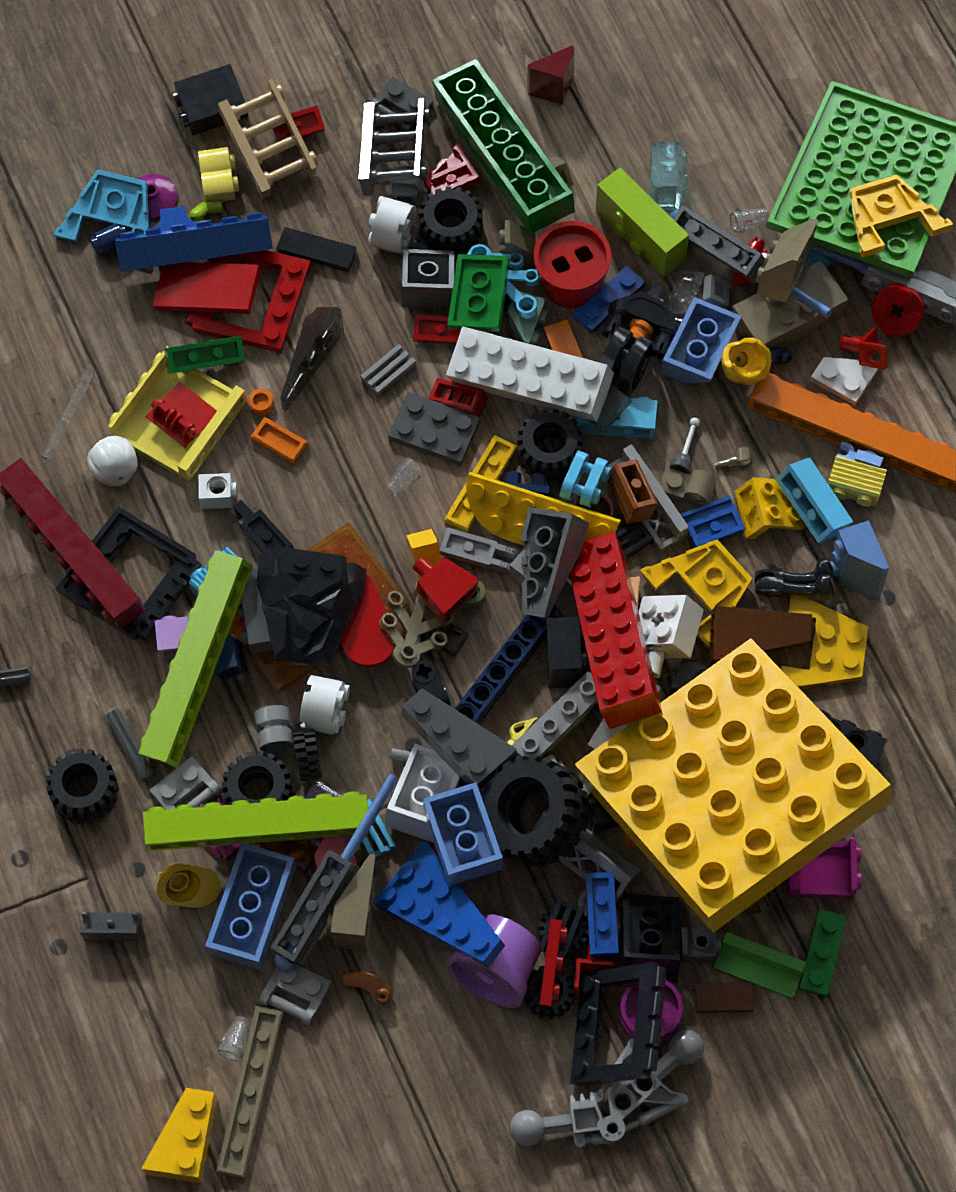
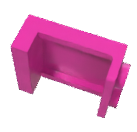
[787,837,862,898]

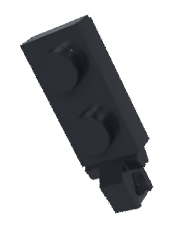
[233,500,294,554]

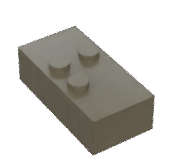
[732,260,848,349]

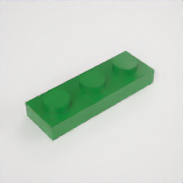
[164,336,245,374]
[799,909,847,998]

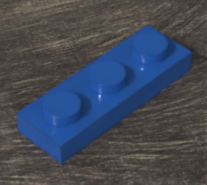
[573,265,646,334]
[586,872,619,957]

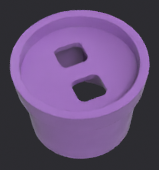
[446,915,542,1008]

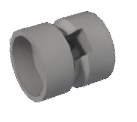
[254,705,294,753]

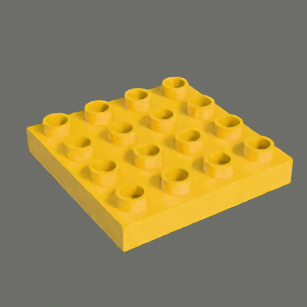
[575,639,893,933]

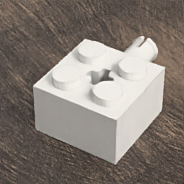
[639,595,704,678]

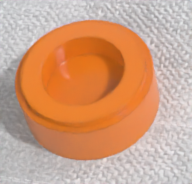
[248,389,275,416]

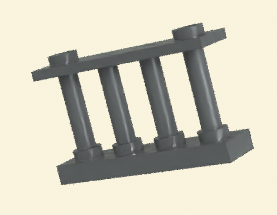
[359,98,431,196]

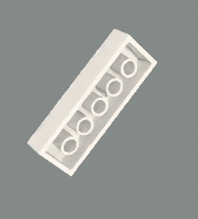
[446,326,614,423]

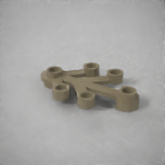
[379,581,453,668]

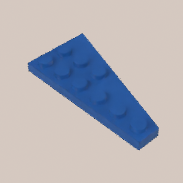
[373,840,505,968]

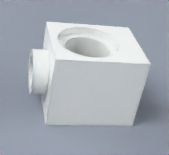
[199,473,238,509]

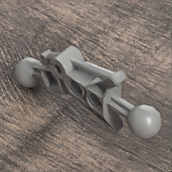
[509,1029,704,1149]

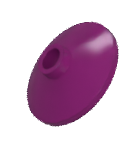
[138,174,178,219]

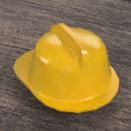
[156,862,221,908]

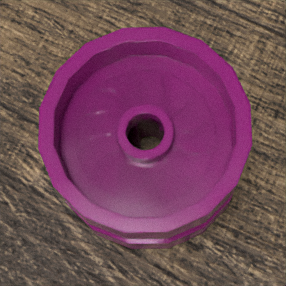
[619,980,683,1045]

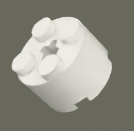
[368,196,416,254]
[300,675,350,735]

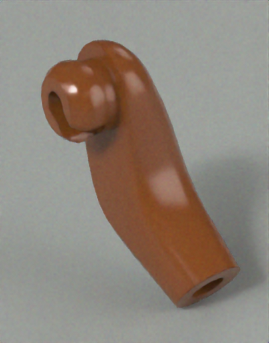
[343,971,393,1004]

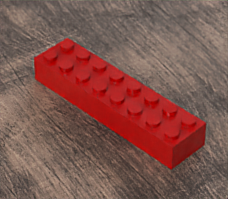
[570,531,662,729]

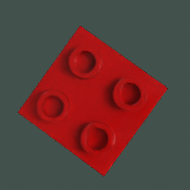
[145,382,217,448]

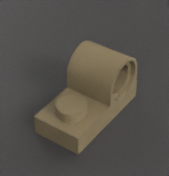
[660,467,716,507]

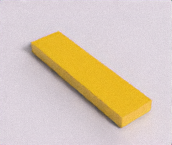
[444,435,517,533]

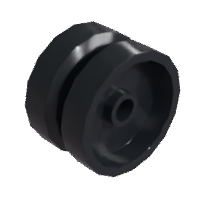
[600,327,655,393]

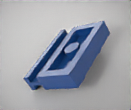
[681,496,745,548]

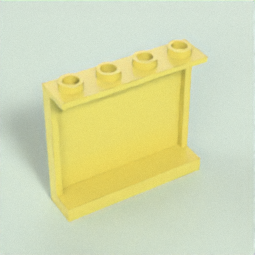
[108,346,247,482]

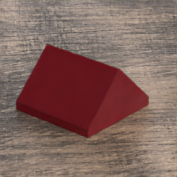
[527,45,575,105]

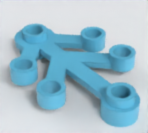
[467,244,540,319]

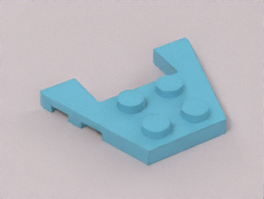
[54,169,149,243]

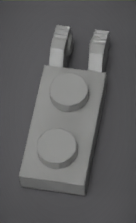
[440,528,517,574]

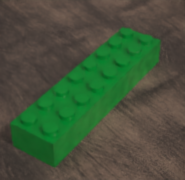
[432,59,575,234]

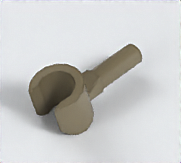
[714,447,750,469]

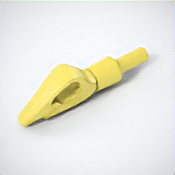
[507,717,538,745]

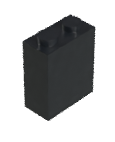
[172,64,249,136]

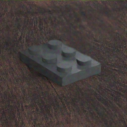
[388,392,480,466]

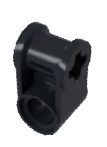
[411,660,451,706]

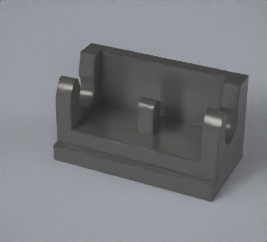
[80,911,141,941]

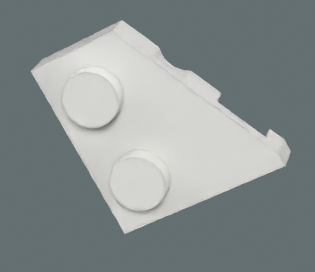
[810,357,879,406]

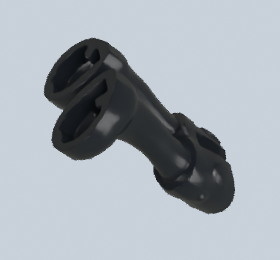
[754,558,830,600]

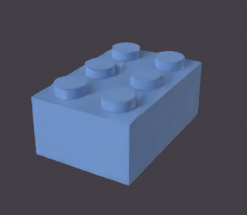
[423,782,503,886]

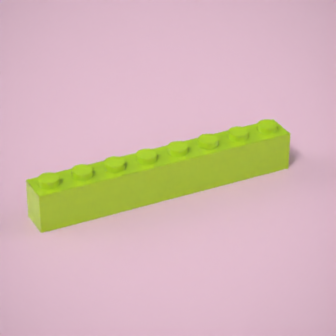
[139,550,253,768]
[143,792,369,852]

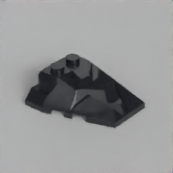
[256,548,366,667]

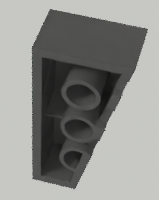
[402,688,517,791]

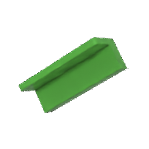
[714,932,806,999]

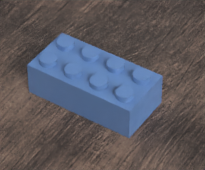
[205,844,297,970]

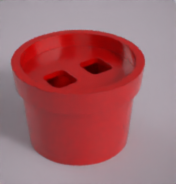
[534,221,611,308]

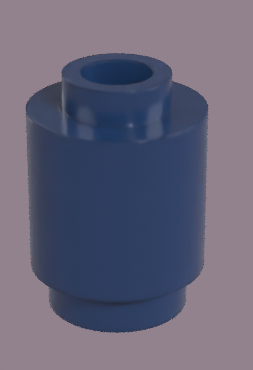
[89,223,127,257]

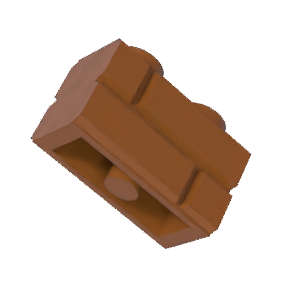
[607,459,658,524]

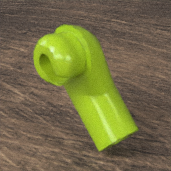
[189,200,223,222]

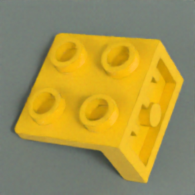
[735,477,806,539]

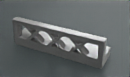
[608,444,689,552]
[531,808,642,902]

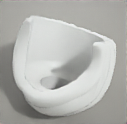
[87,436,138,487]

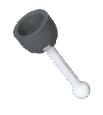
[669,417,700,474]

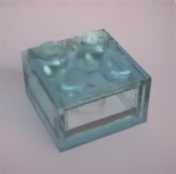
[650,141,688,212]

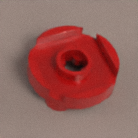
[872,283,925,336]

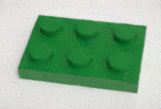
[447,254,510,332]

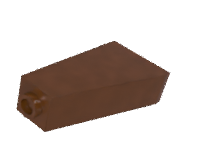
[708,606,816,664]

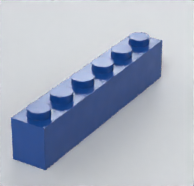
[115,212,273,272]

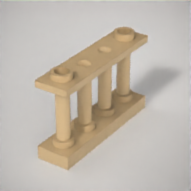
[218,79,319,199]

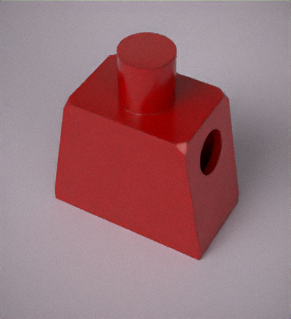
[412,557,479,624]

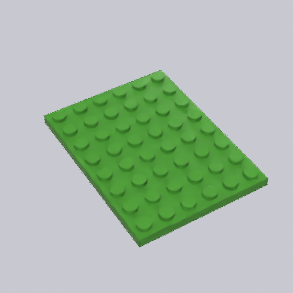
[766,81,956,278]

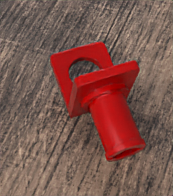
[839,328,888,370]
[573,938,614,999]

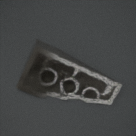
[280,307,344,412]

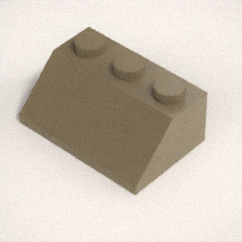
[755,218,818,303]

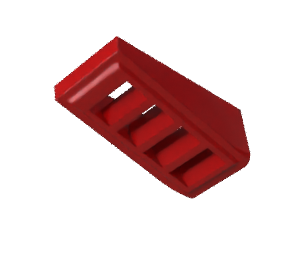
[428,378,488,417]

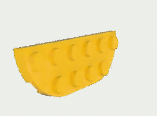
[466,472,621,546]

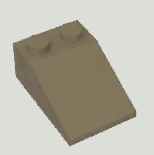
[327,854,378,950]

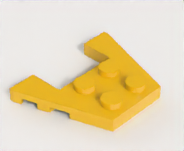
[849,175,953,258]
[640,539,753,650]
[781,595,868,689]

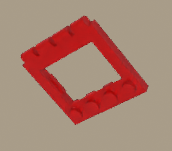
[185,250,311,353]

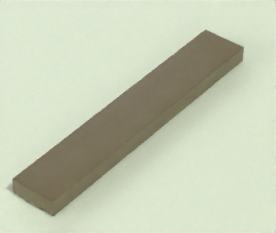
[216,1006,284,1179]

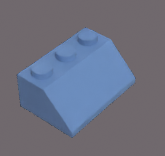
[662,297,742,384]
[828,520,889,600]

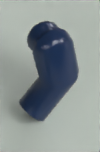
[769,346,793,369]

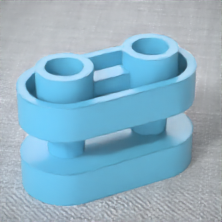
[560,451,612,508]

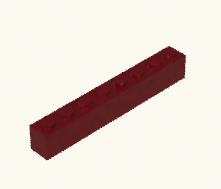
[0,458,146,630]

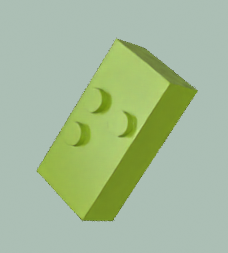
[596,167,689,277]

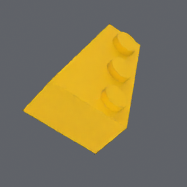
[141,1088,218,1184]

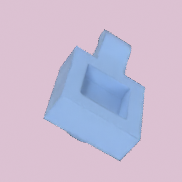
[836,442,883,468]

